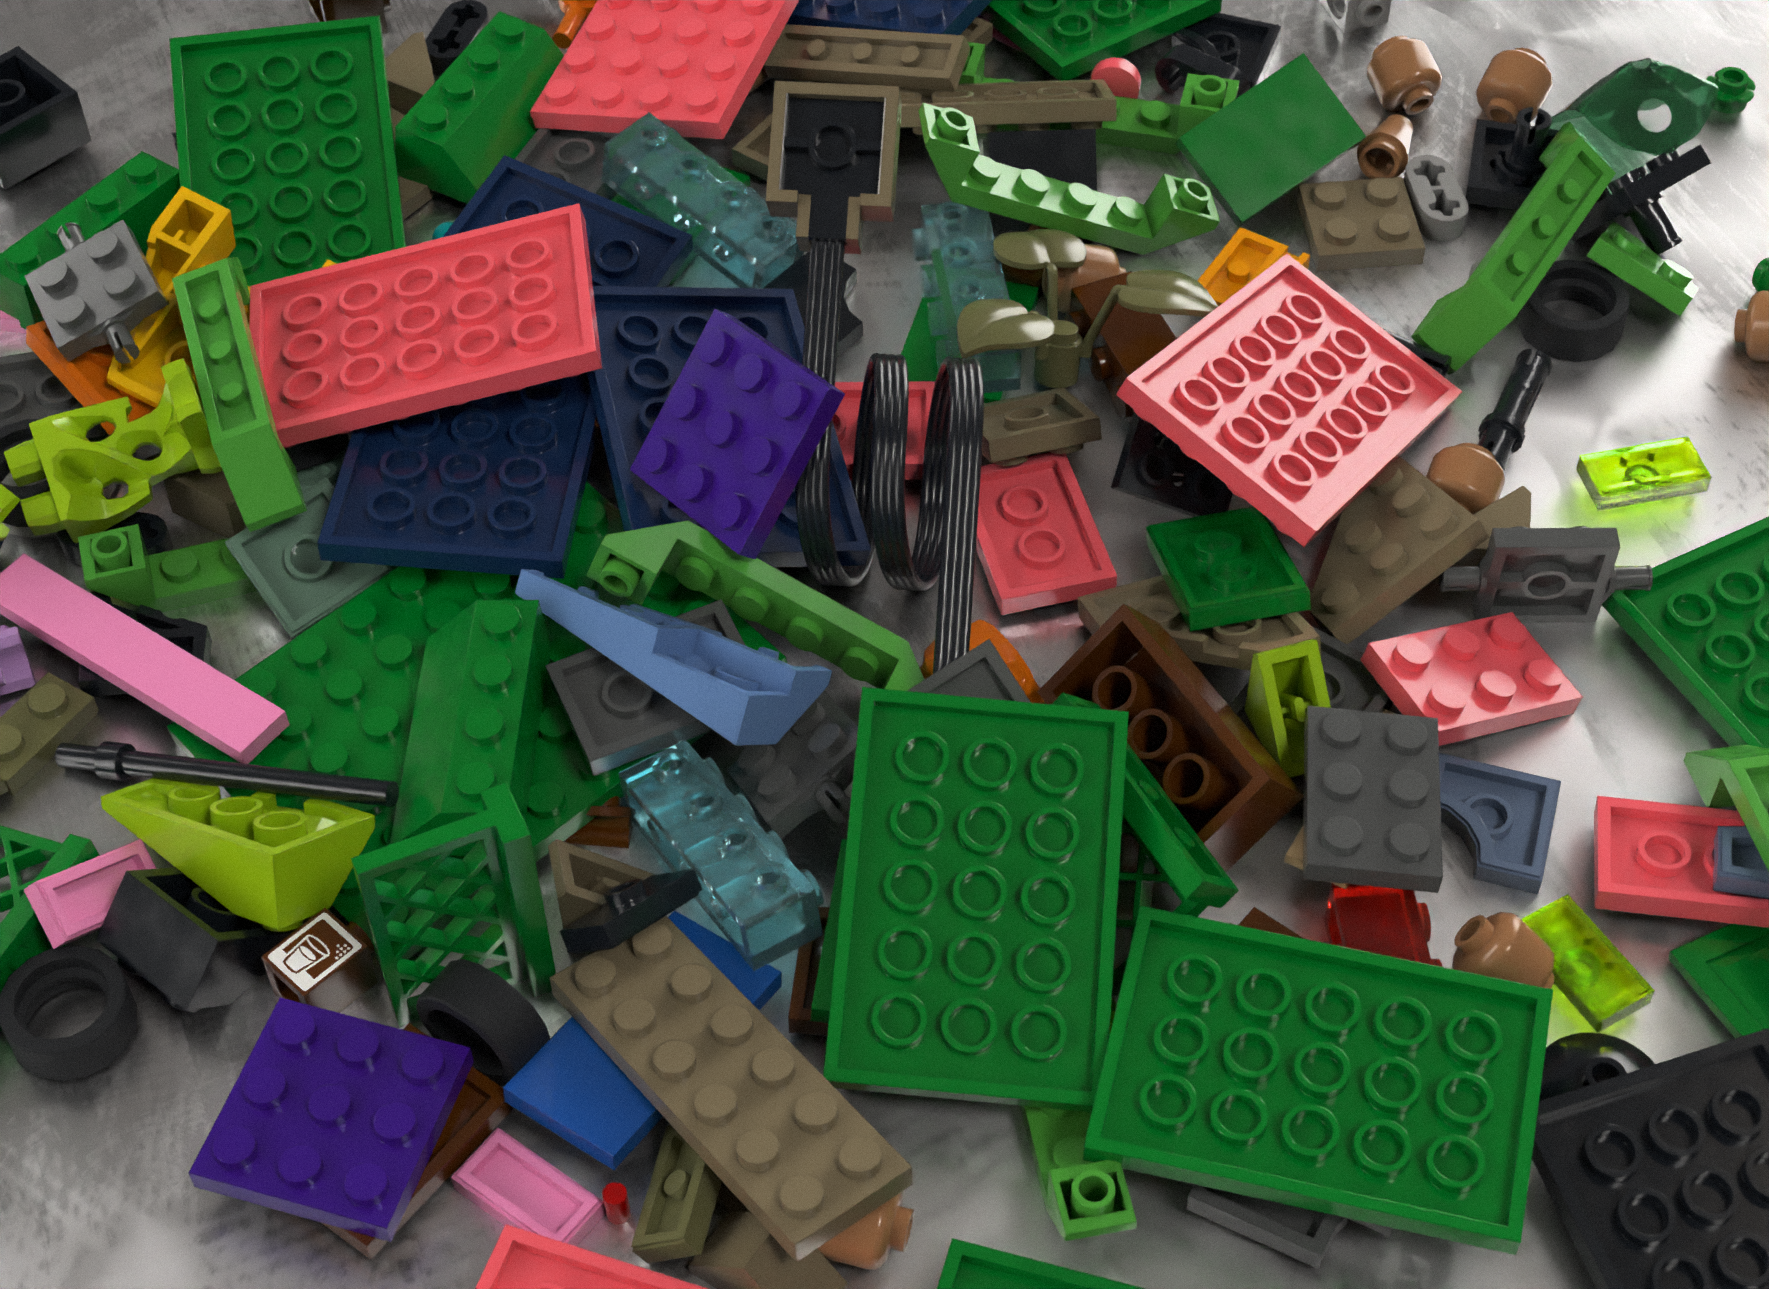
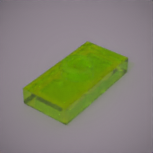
[1576,436,1712,511]
[1522,894,1655,1033]

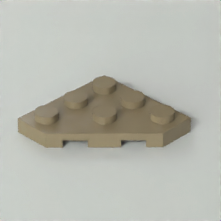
[1308,456,1489,645]
[1077,575,1321,671]

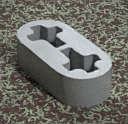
[1403,155,1469,241]

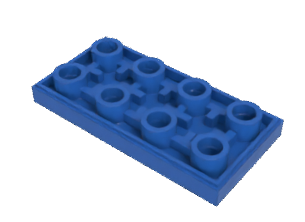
[503,910,782,1170]

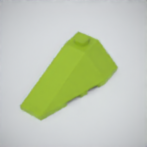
[101,778,375,932]

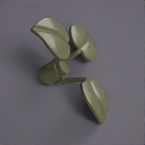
[957,229,1218,388]

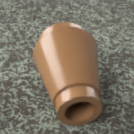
[1357,114,1413,179]

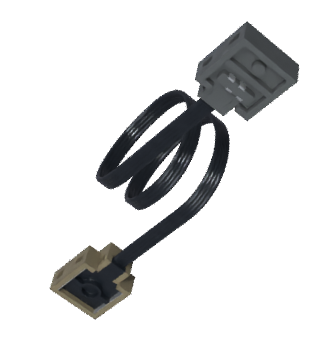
[766,81,984,674]

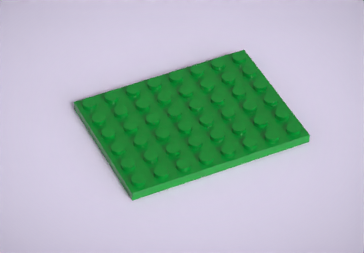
[167,481,787,962]

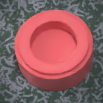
[1090,58,1141,99]

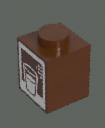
[262,908,378,1013]

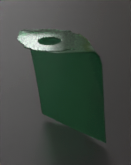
[1551,58,1719,156]

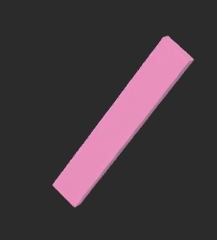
[0,553,290,764]

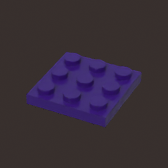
[629,309,845,559]
[189,997,474,1242]

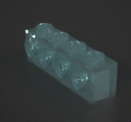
[601,112,804,288]
[912,201,1021,393]
[618,740,824,971]

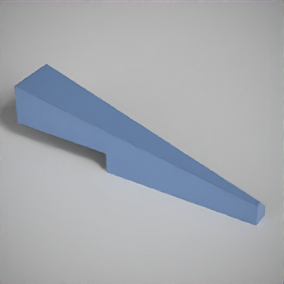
[515,569,832,746]

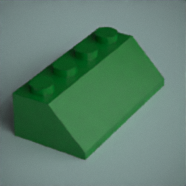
[395,11,564,204]
[0,151,180,330]
[390,600,551,856]

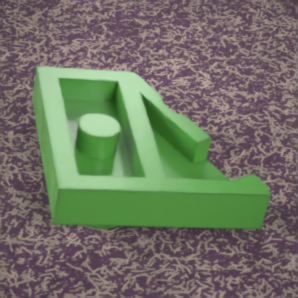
[1586,221,1699,316]

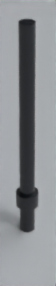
[55,741,399,807]

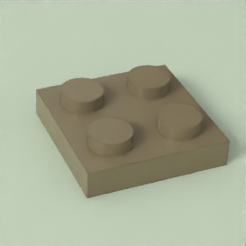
[1296,177,1425,272]
[982,387,1102,466]

